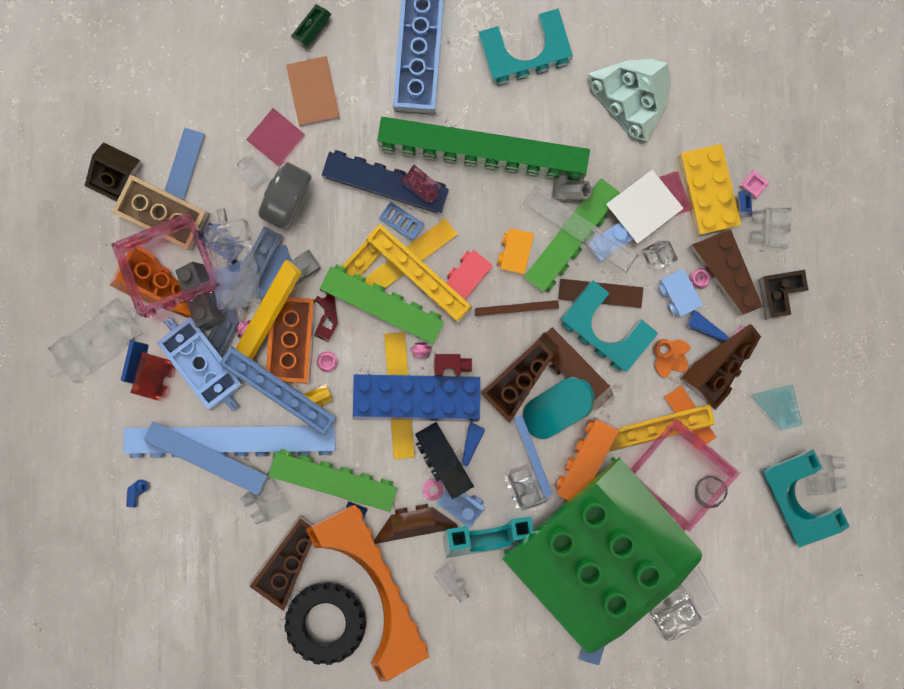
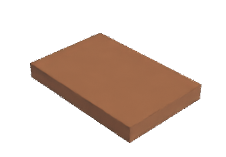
[286,56,340,126]

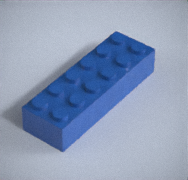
[353,374,480,422]

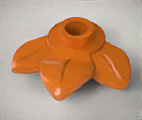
[653,339,691,378]

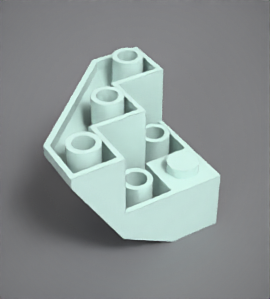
[588,59,671,141]

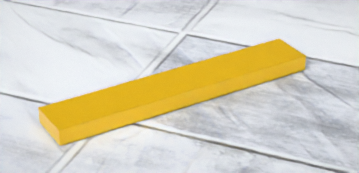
[355,218,458,310]
[366,224,472,322]
[236,260,302,360]
[384,332,415,459]
[608,404,715,452]

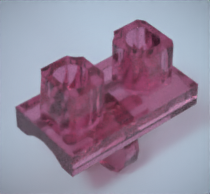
[400,165,441,202]

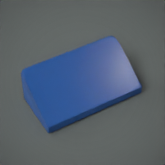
[121,340,149,385]

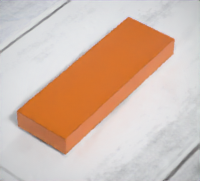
[664,385,717,449]

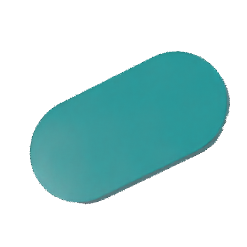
[523,377,595,439]

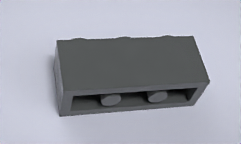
[175,261,225,330]

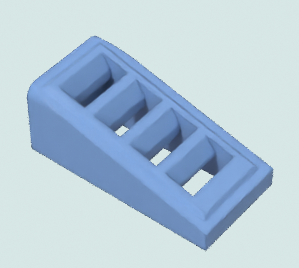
[379,201,425,242]

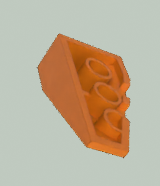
[109,243,191,318]

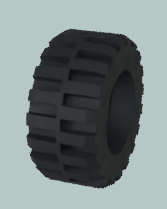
[284,582,366,665]

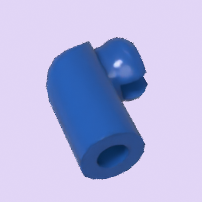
[126,480,148,508]

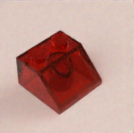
[130,352,175,401]

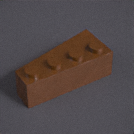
[689,229,763,316]

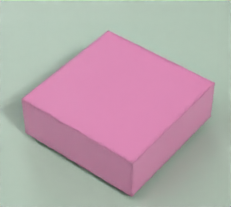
[739,170,770,199]

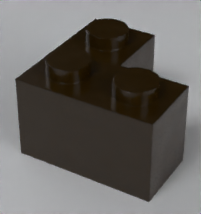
[760,270,809,320]

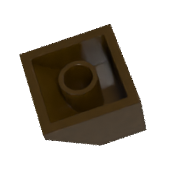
[84,142,141,201]

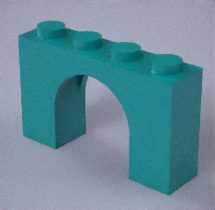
[478,8,573,84]
[560,280,658,372]
[764,449,850,548]
[443,516,534,558]

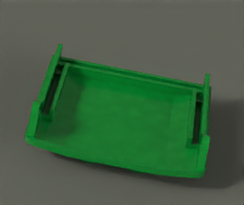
[502,457,702,653]

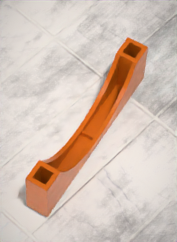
[306,505,429,681]

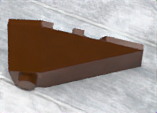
[682,324,761,410]

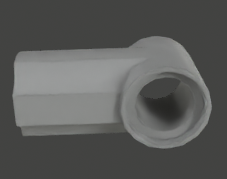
[552,178,592,202]
[278,250,321,280]

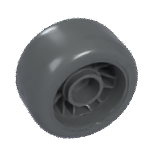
[258,162,312,229]

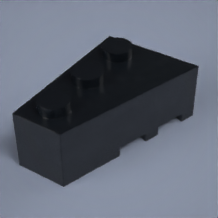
[415,421,474,500]

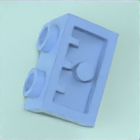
[436,490,485,528]

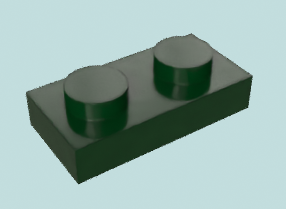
[291,4,332,47]

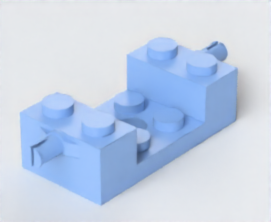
[157,317,244,411]

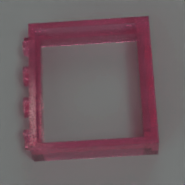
[111,212,220,318]
[630,418,741,532]

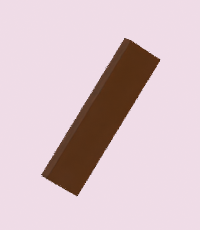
[558,279,644,308]
[475,300,559,318]

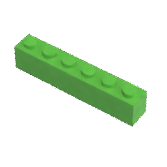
[523,178,620,293]
[320,264,444,344]
[267,449,397,512]

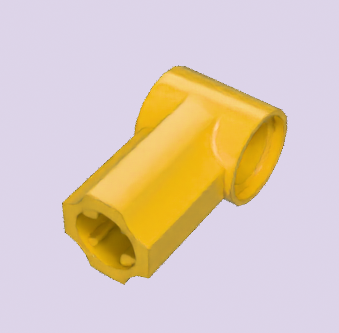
[303,384,333,406]

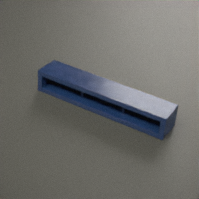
[322,150,449,215]

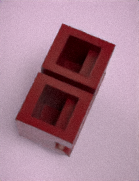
[434,354,472,376]

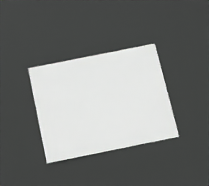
[606,169,684,244]

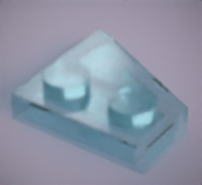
[752,385,803,430]

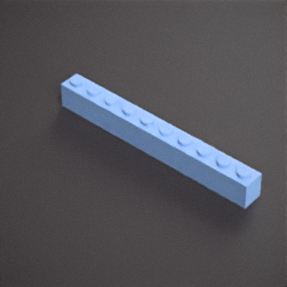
[123,426,336,458]

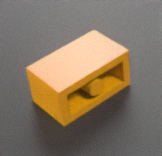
[497,228,534,276]

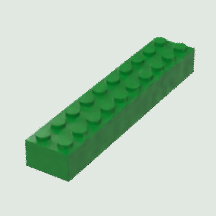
[377,116,590,181]

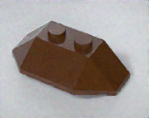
[374,504,458,544]

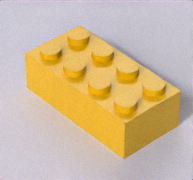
[678,144,741,237]

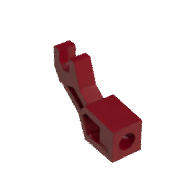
[314,289,338,342]

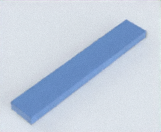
[219,346,336,435]
[144,421,268,495]

